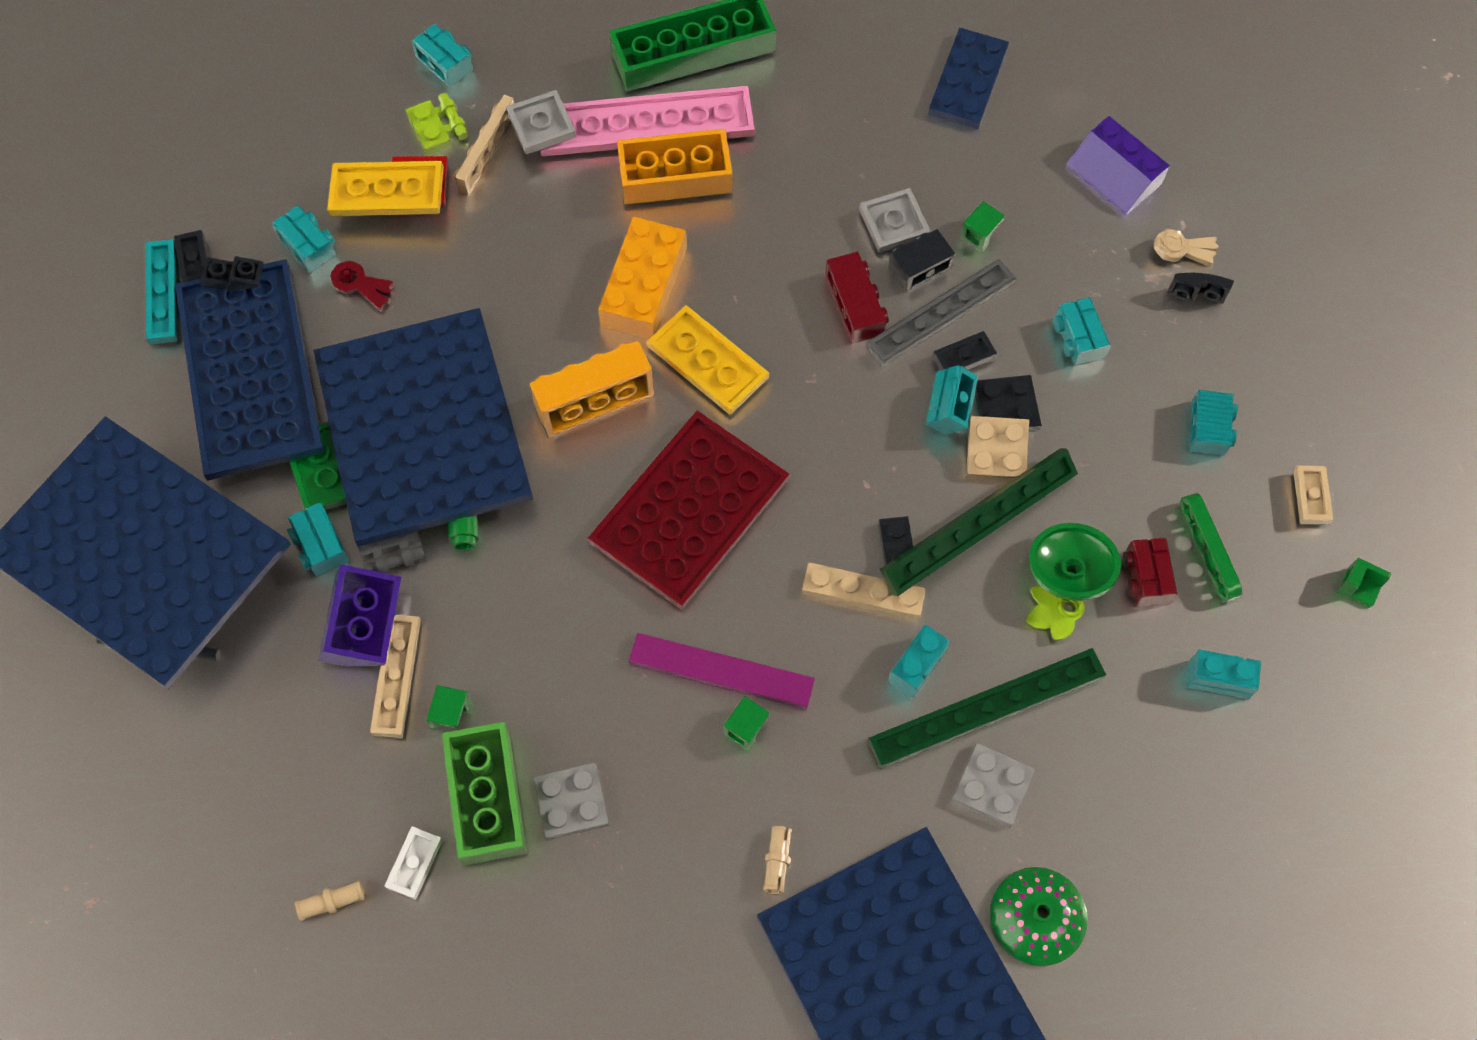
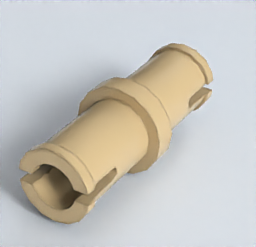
[763,826,792,895]
[294,880,365,922]

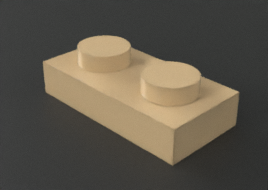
[1293,465,1333,524]

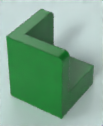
[960,201,1004,252]
[1337,558,1392,608]
[426,685,471,729]
[723,696,769,751]

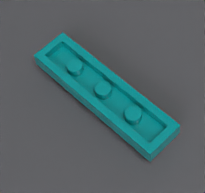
[145,239,178,345]

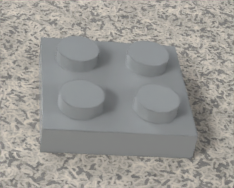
[506,90,576,155]
[859,188,931,253]
[952,743,1035,828]
[534,763,609,841]

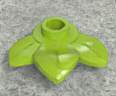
[1026,585,1085,641]

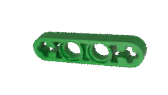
[1180,493,1242,602]

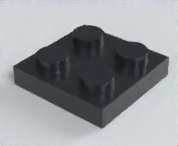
[975,375,1042,432]

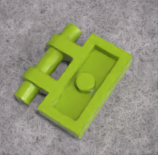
[405,93,468,156]

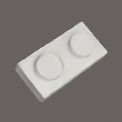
[384,826,443,900]

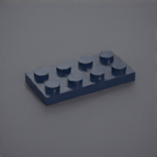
[928,27,1009,129]

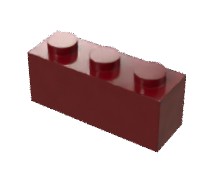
[825,251,889,344]

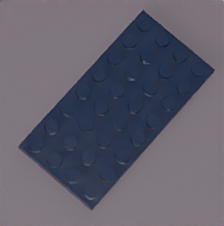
[175,259,324,481]

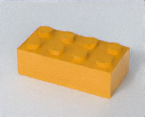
[617,128,733,205]
[598,216,687,339]
[529,341,654,438]

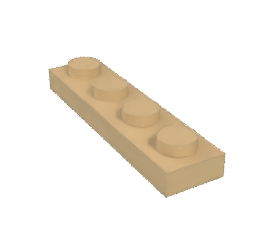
[454,95,515,196]
[802,562,926,620]
[370,615,421,738]

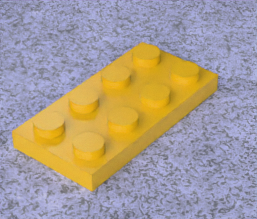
[327,161,444,216]
[647,305,769,415]

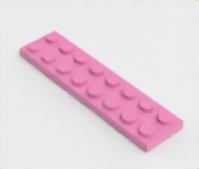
[540,86,755,157]

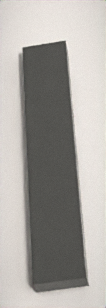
[866,259,1016,367]

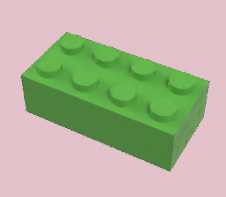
[442,721,527,866]

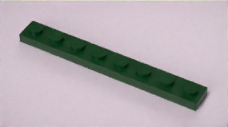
[880,448,1078,596]
[868,648,1106,769]

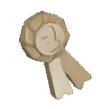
[1154,228,1219,267]

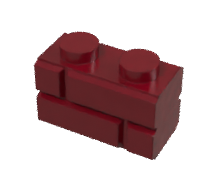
[1123,538,1178,607]

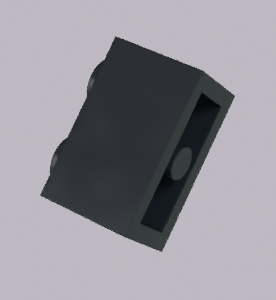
[888,229,956,292]

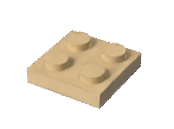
[966,416,1029,478]

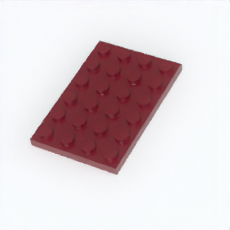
[587,410,790,610]

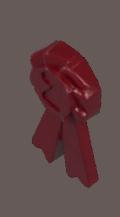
[330,261,394,311]

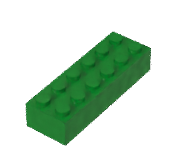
[609,0,777,92]

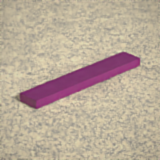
[629,633,815,710]

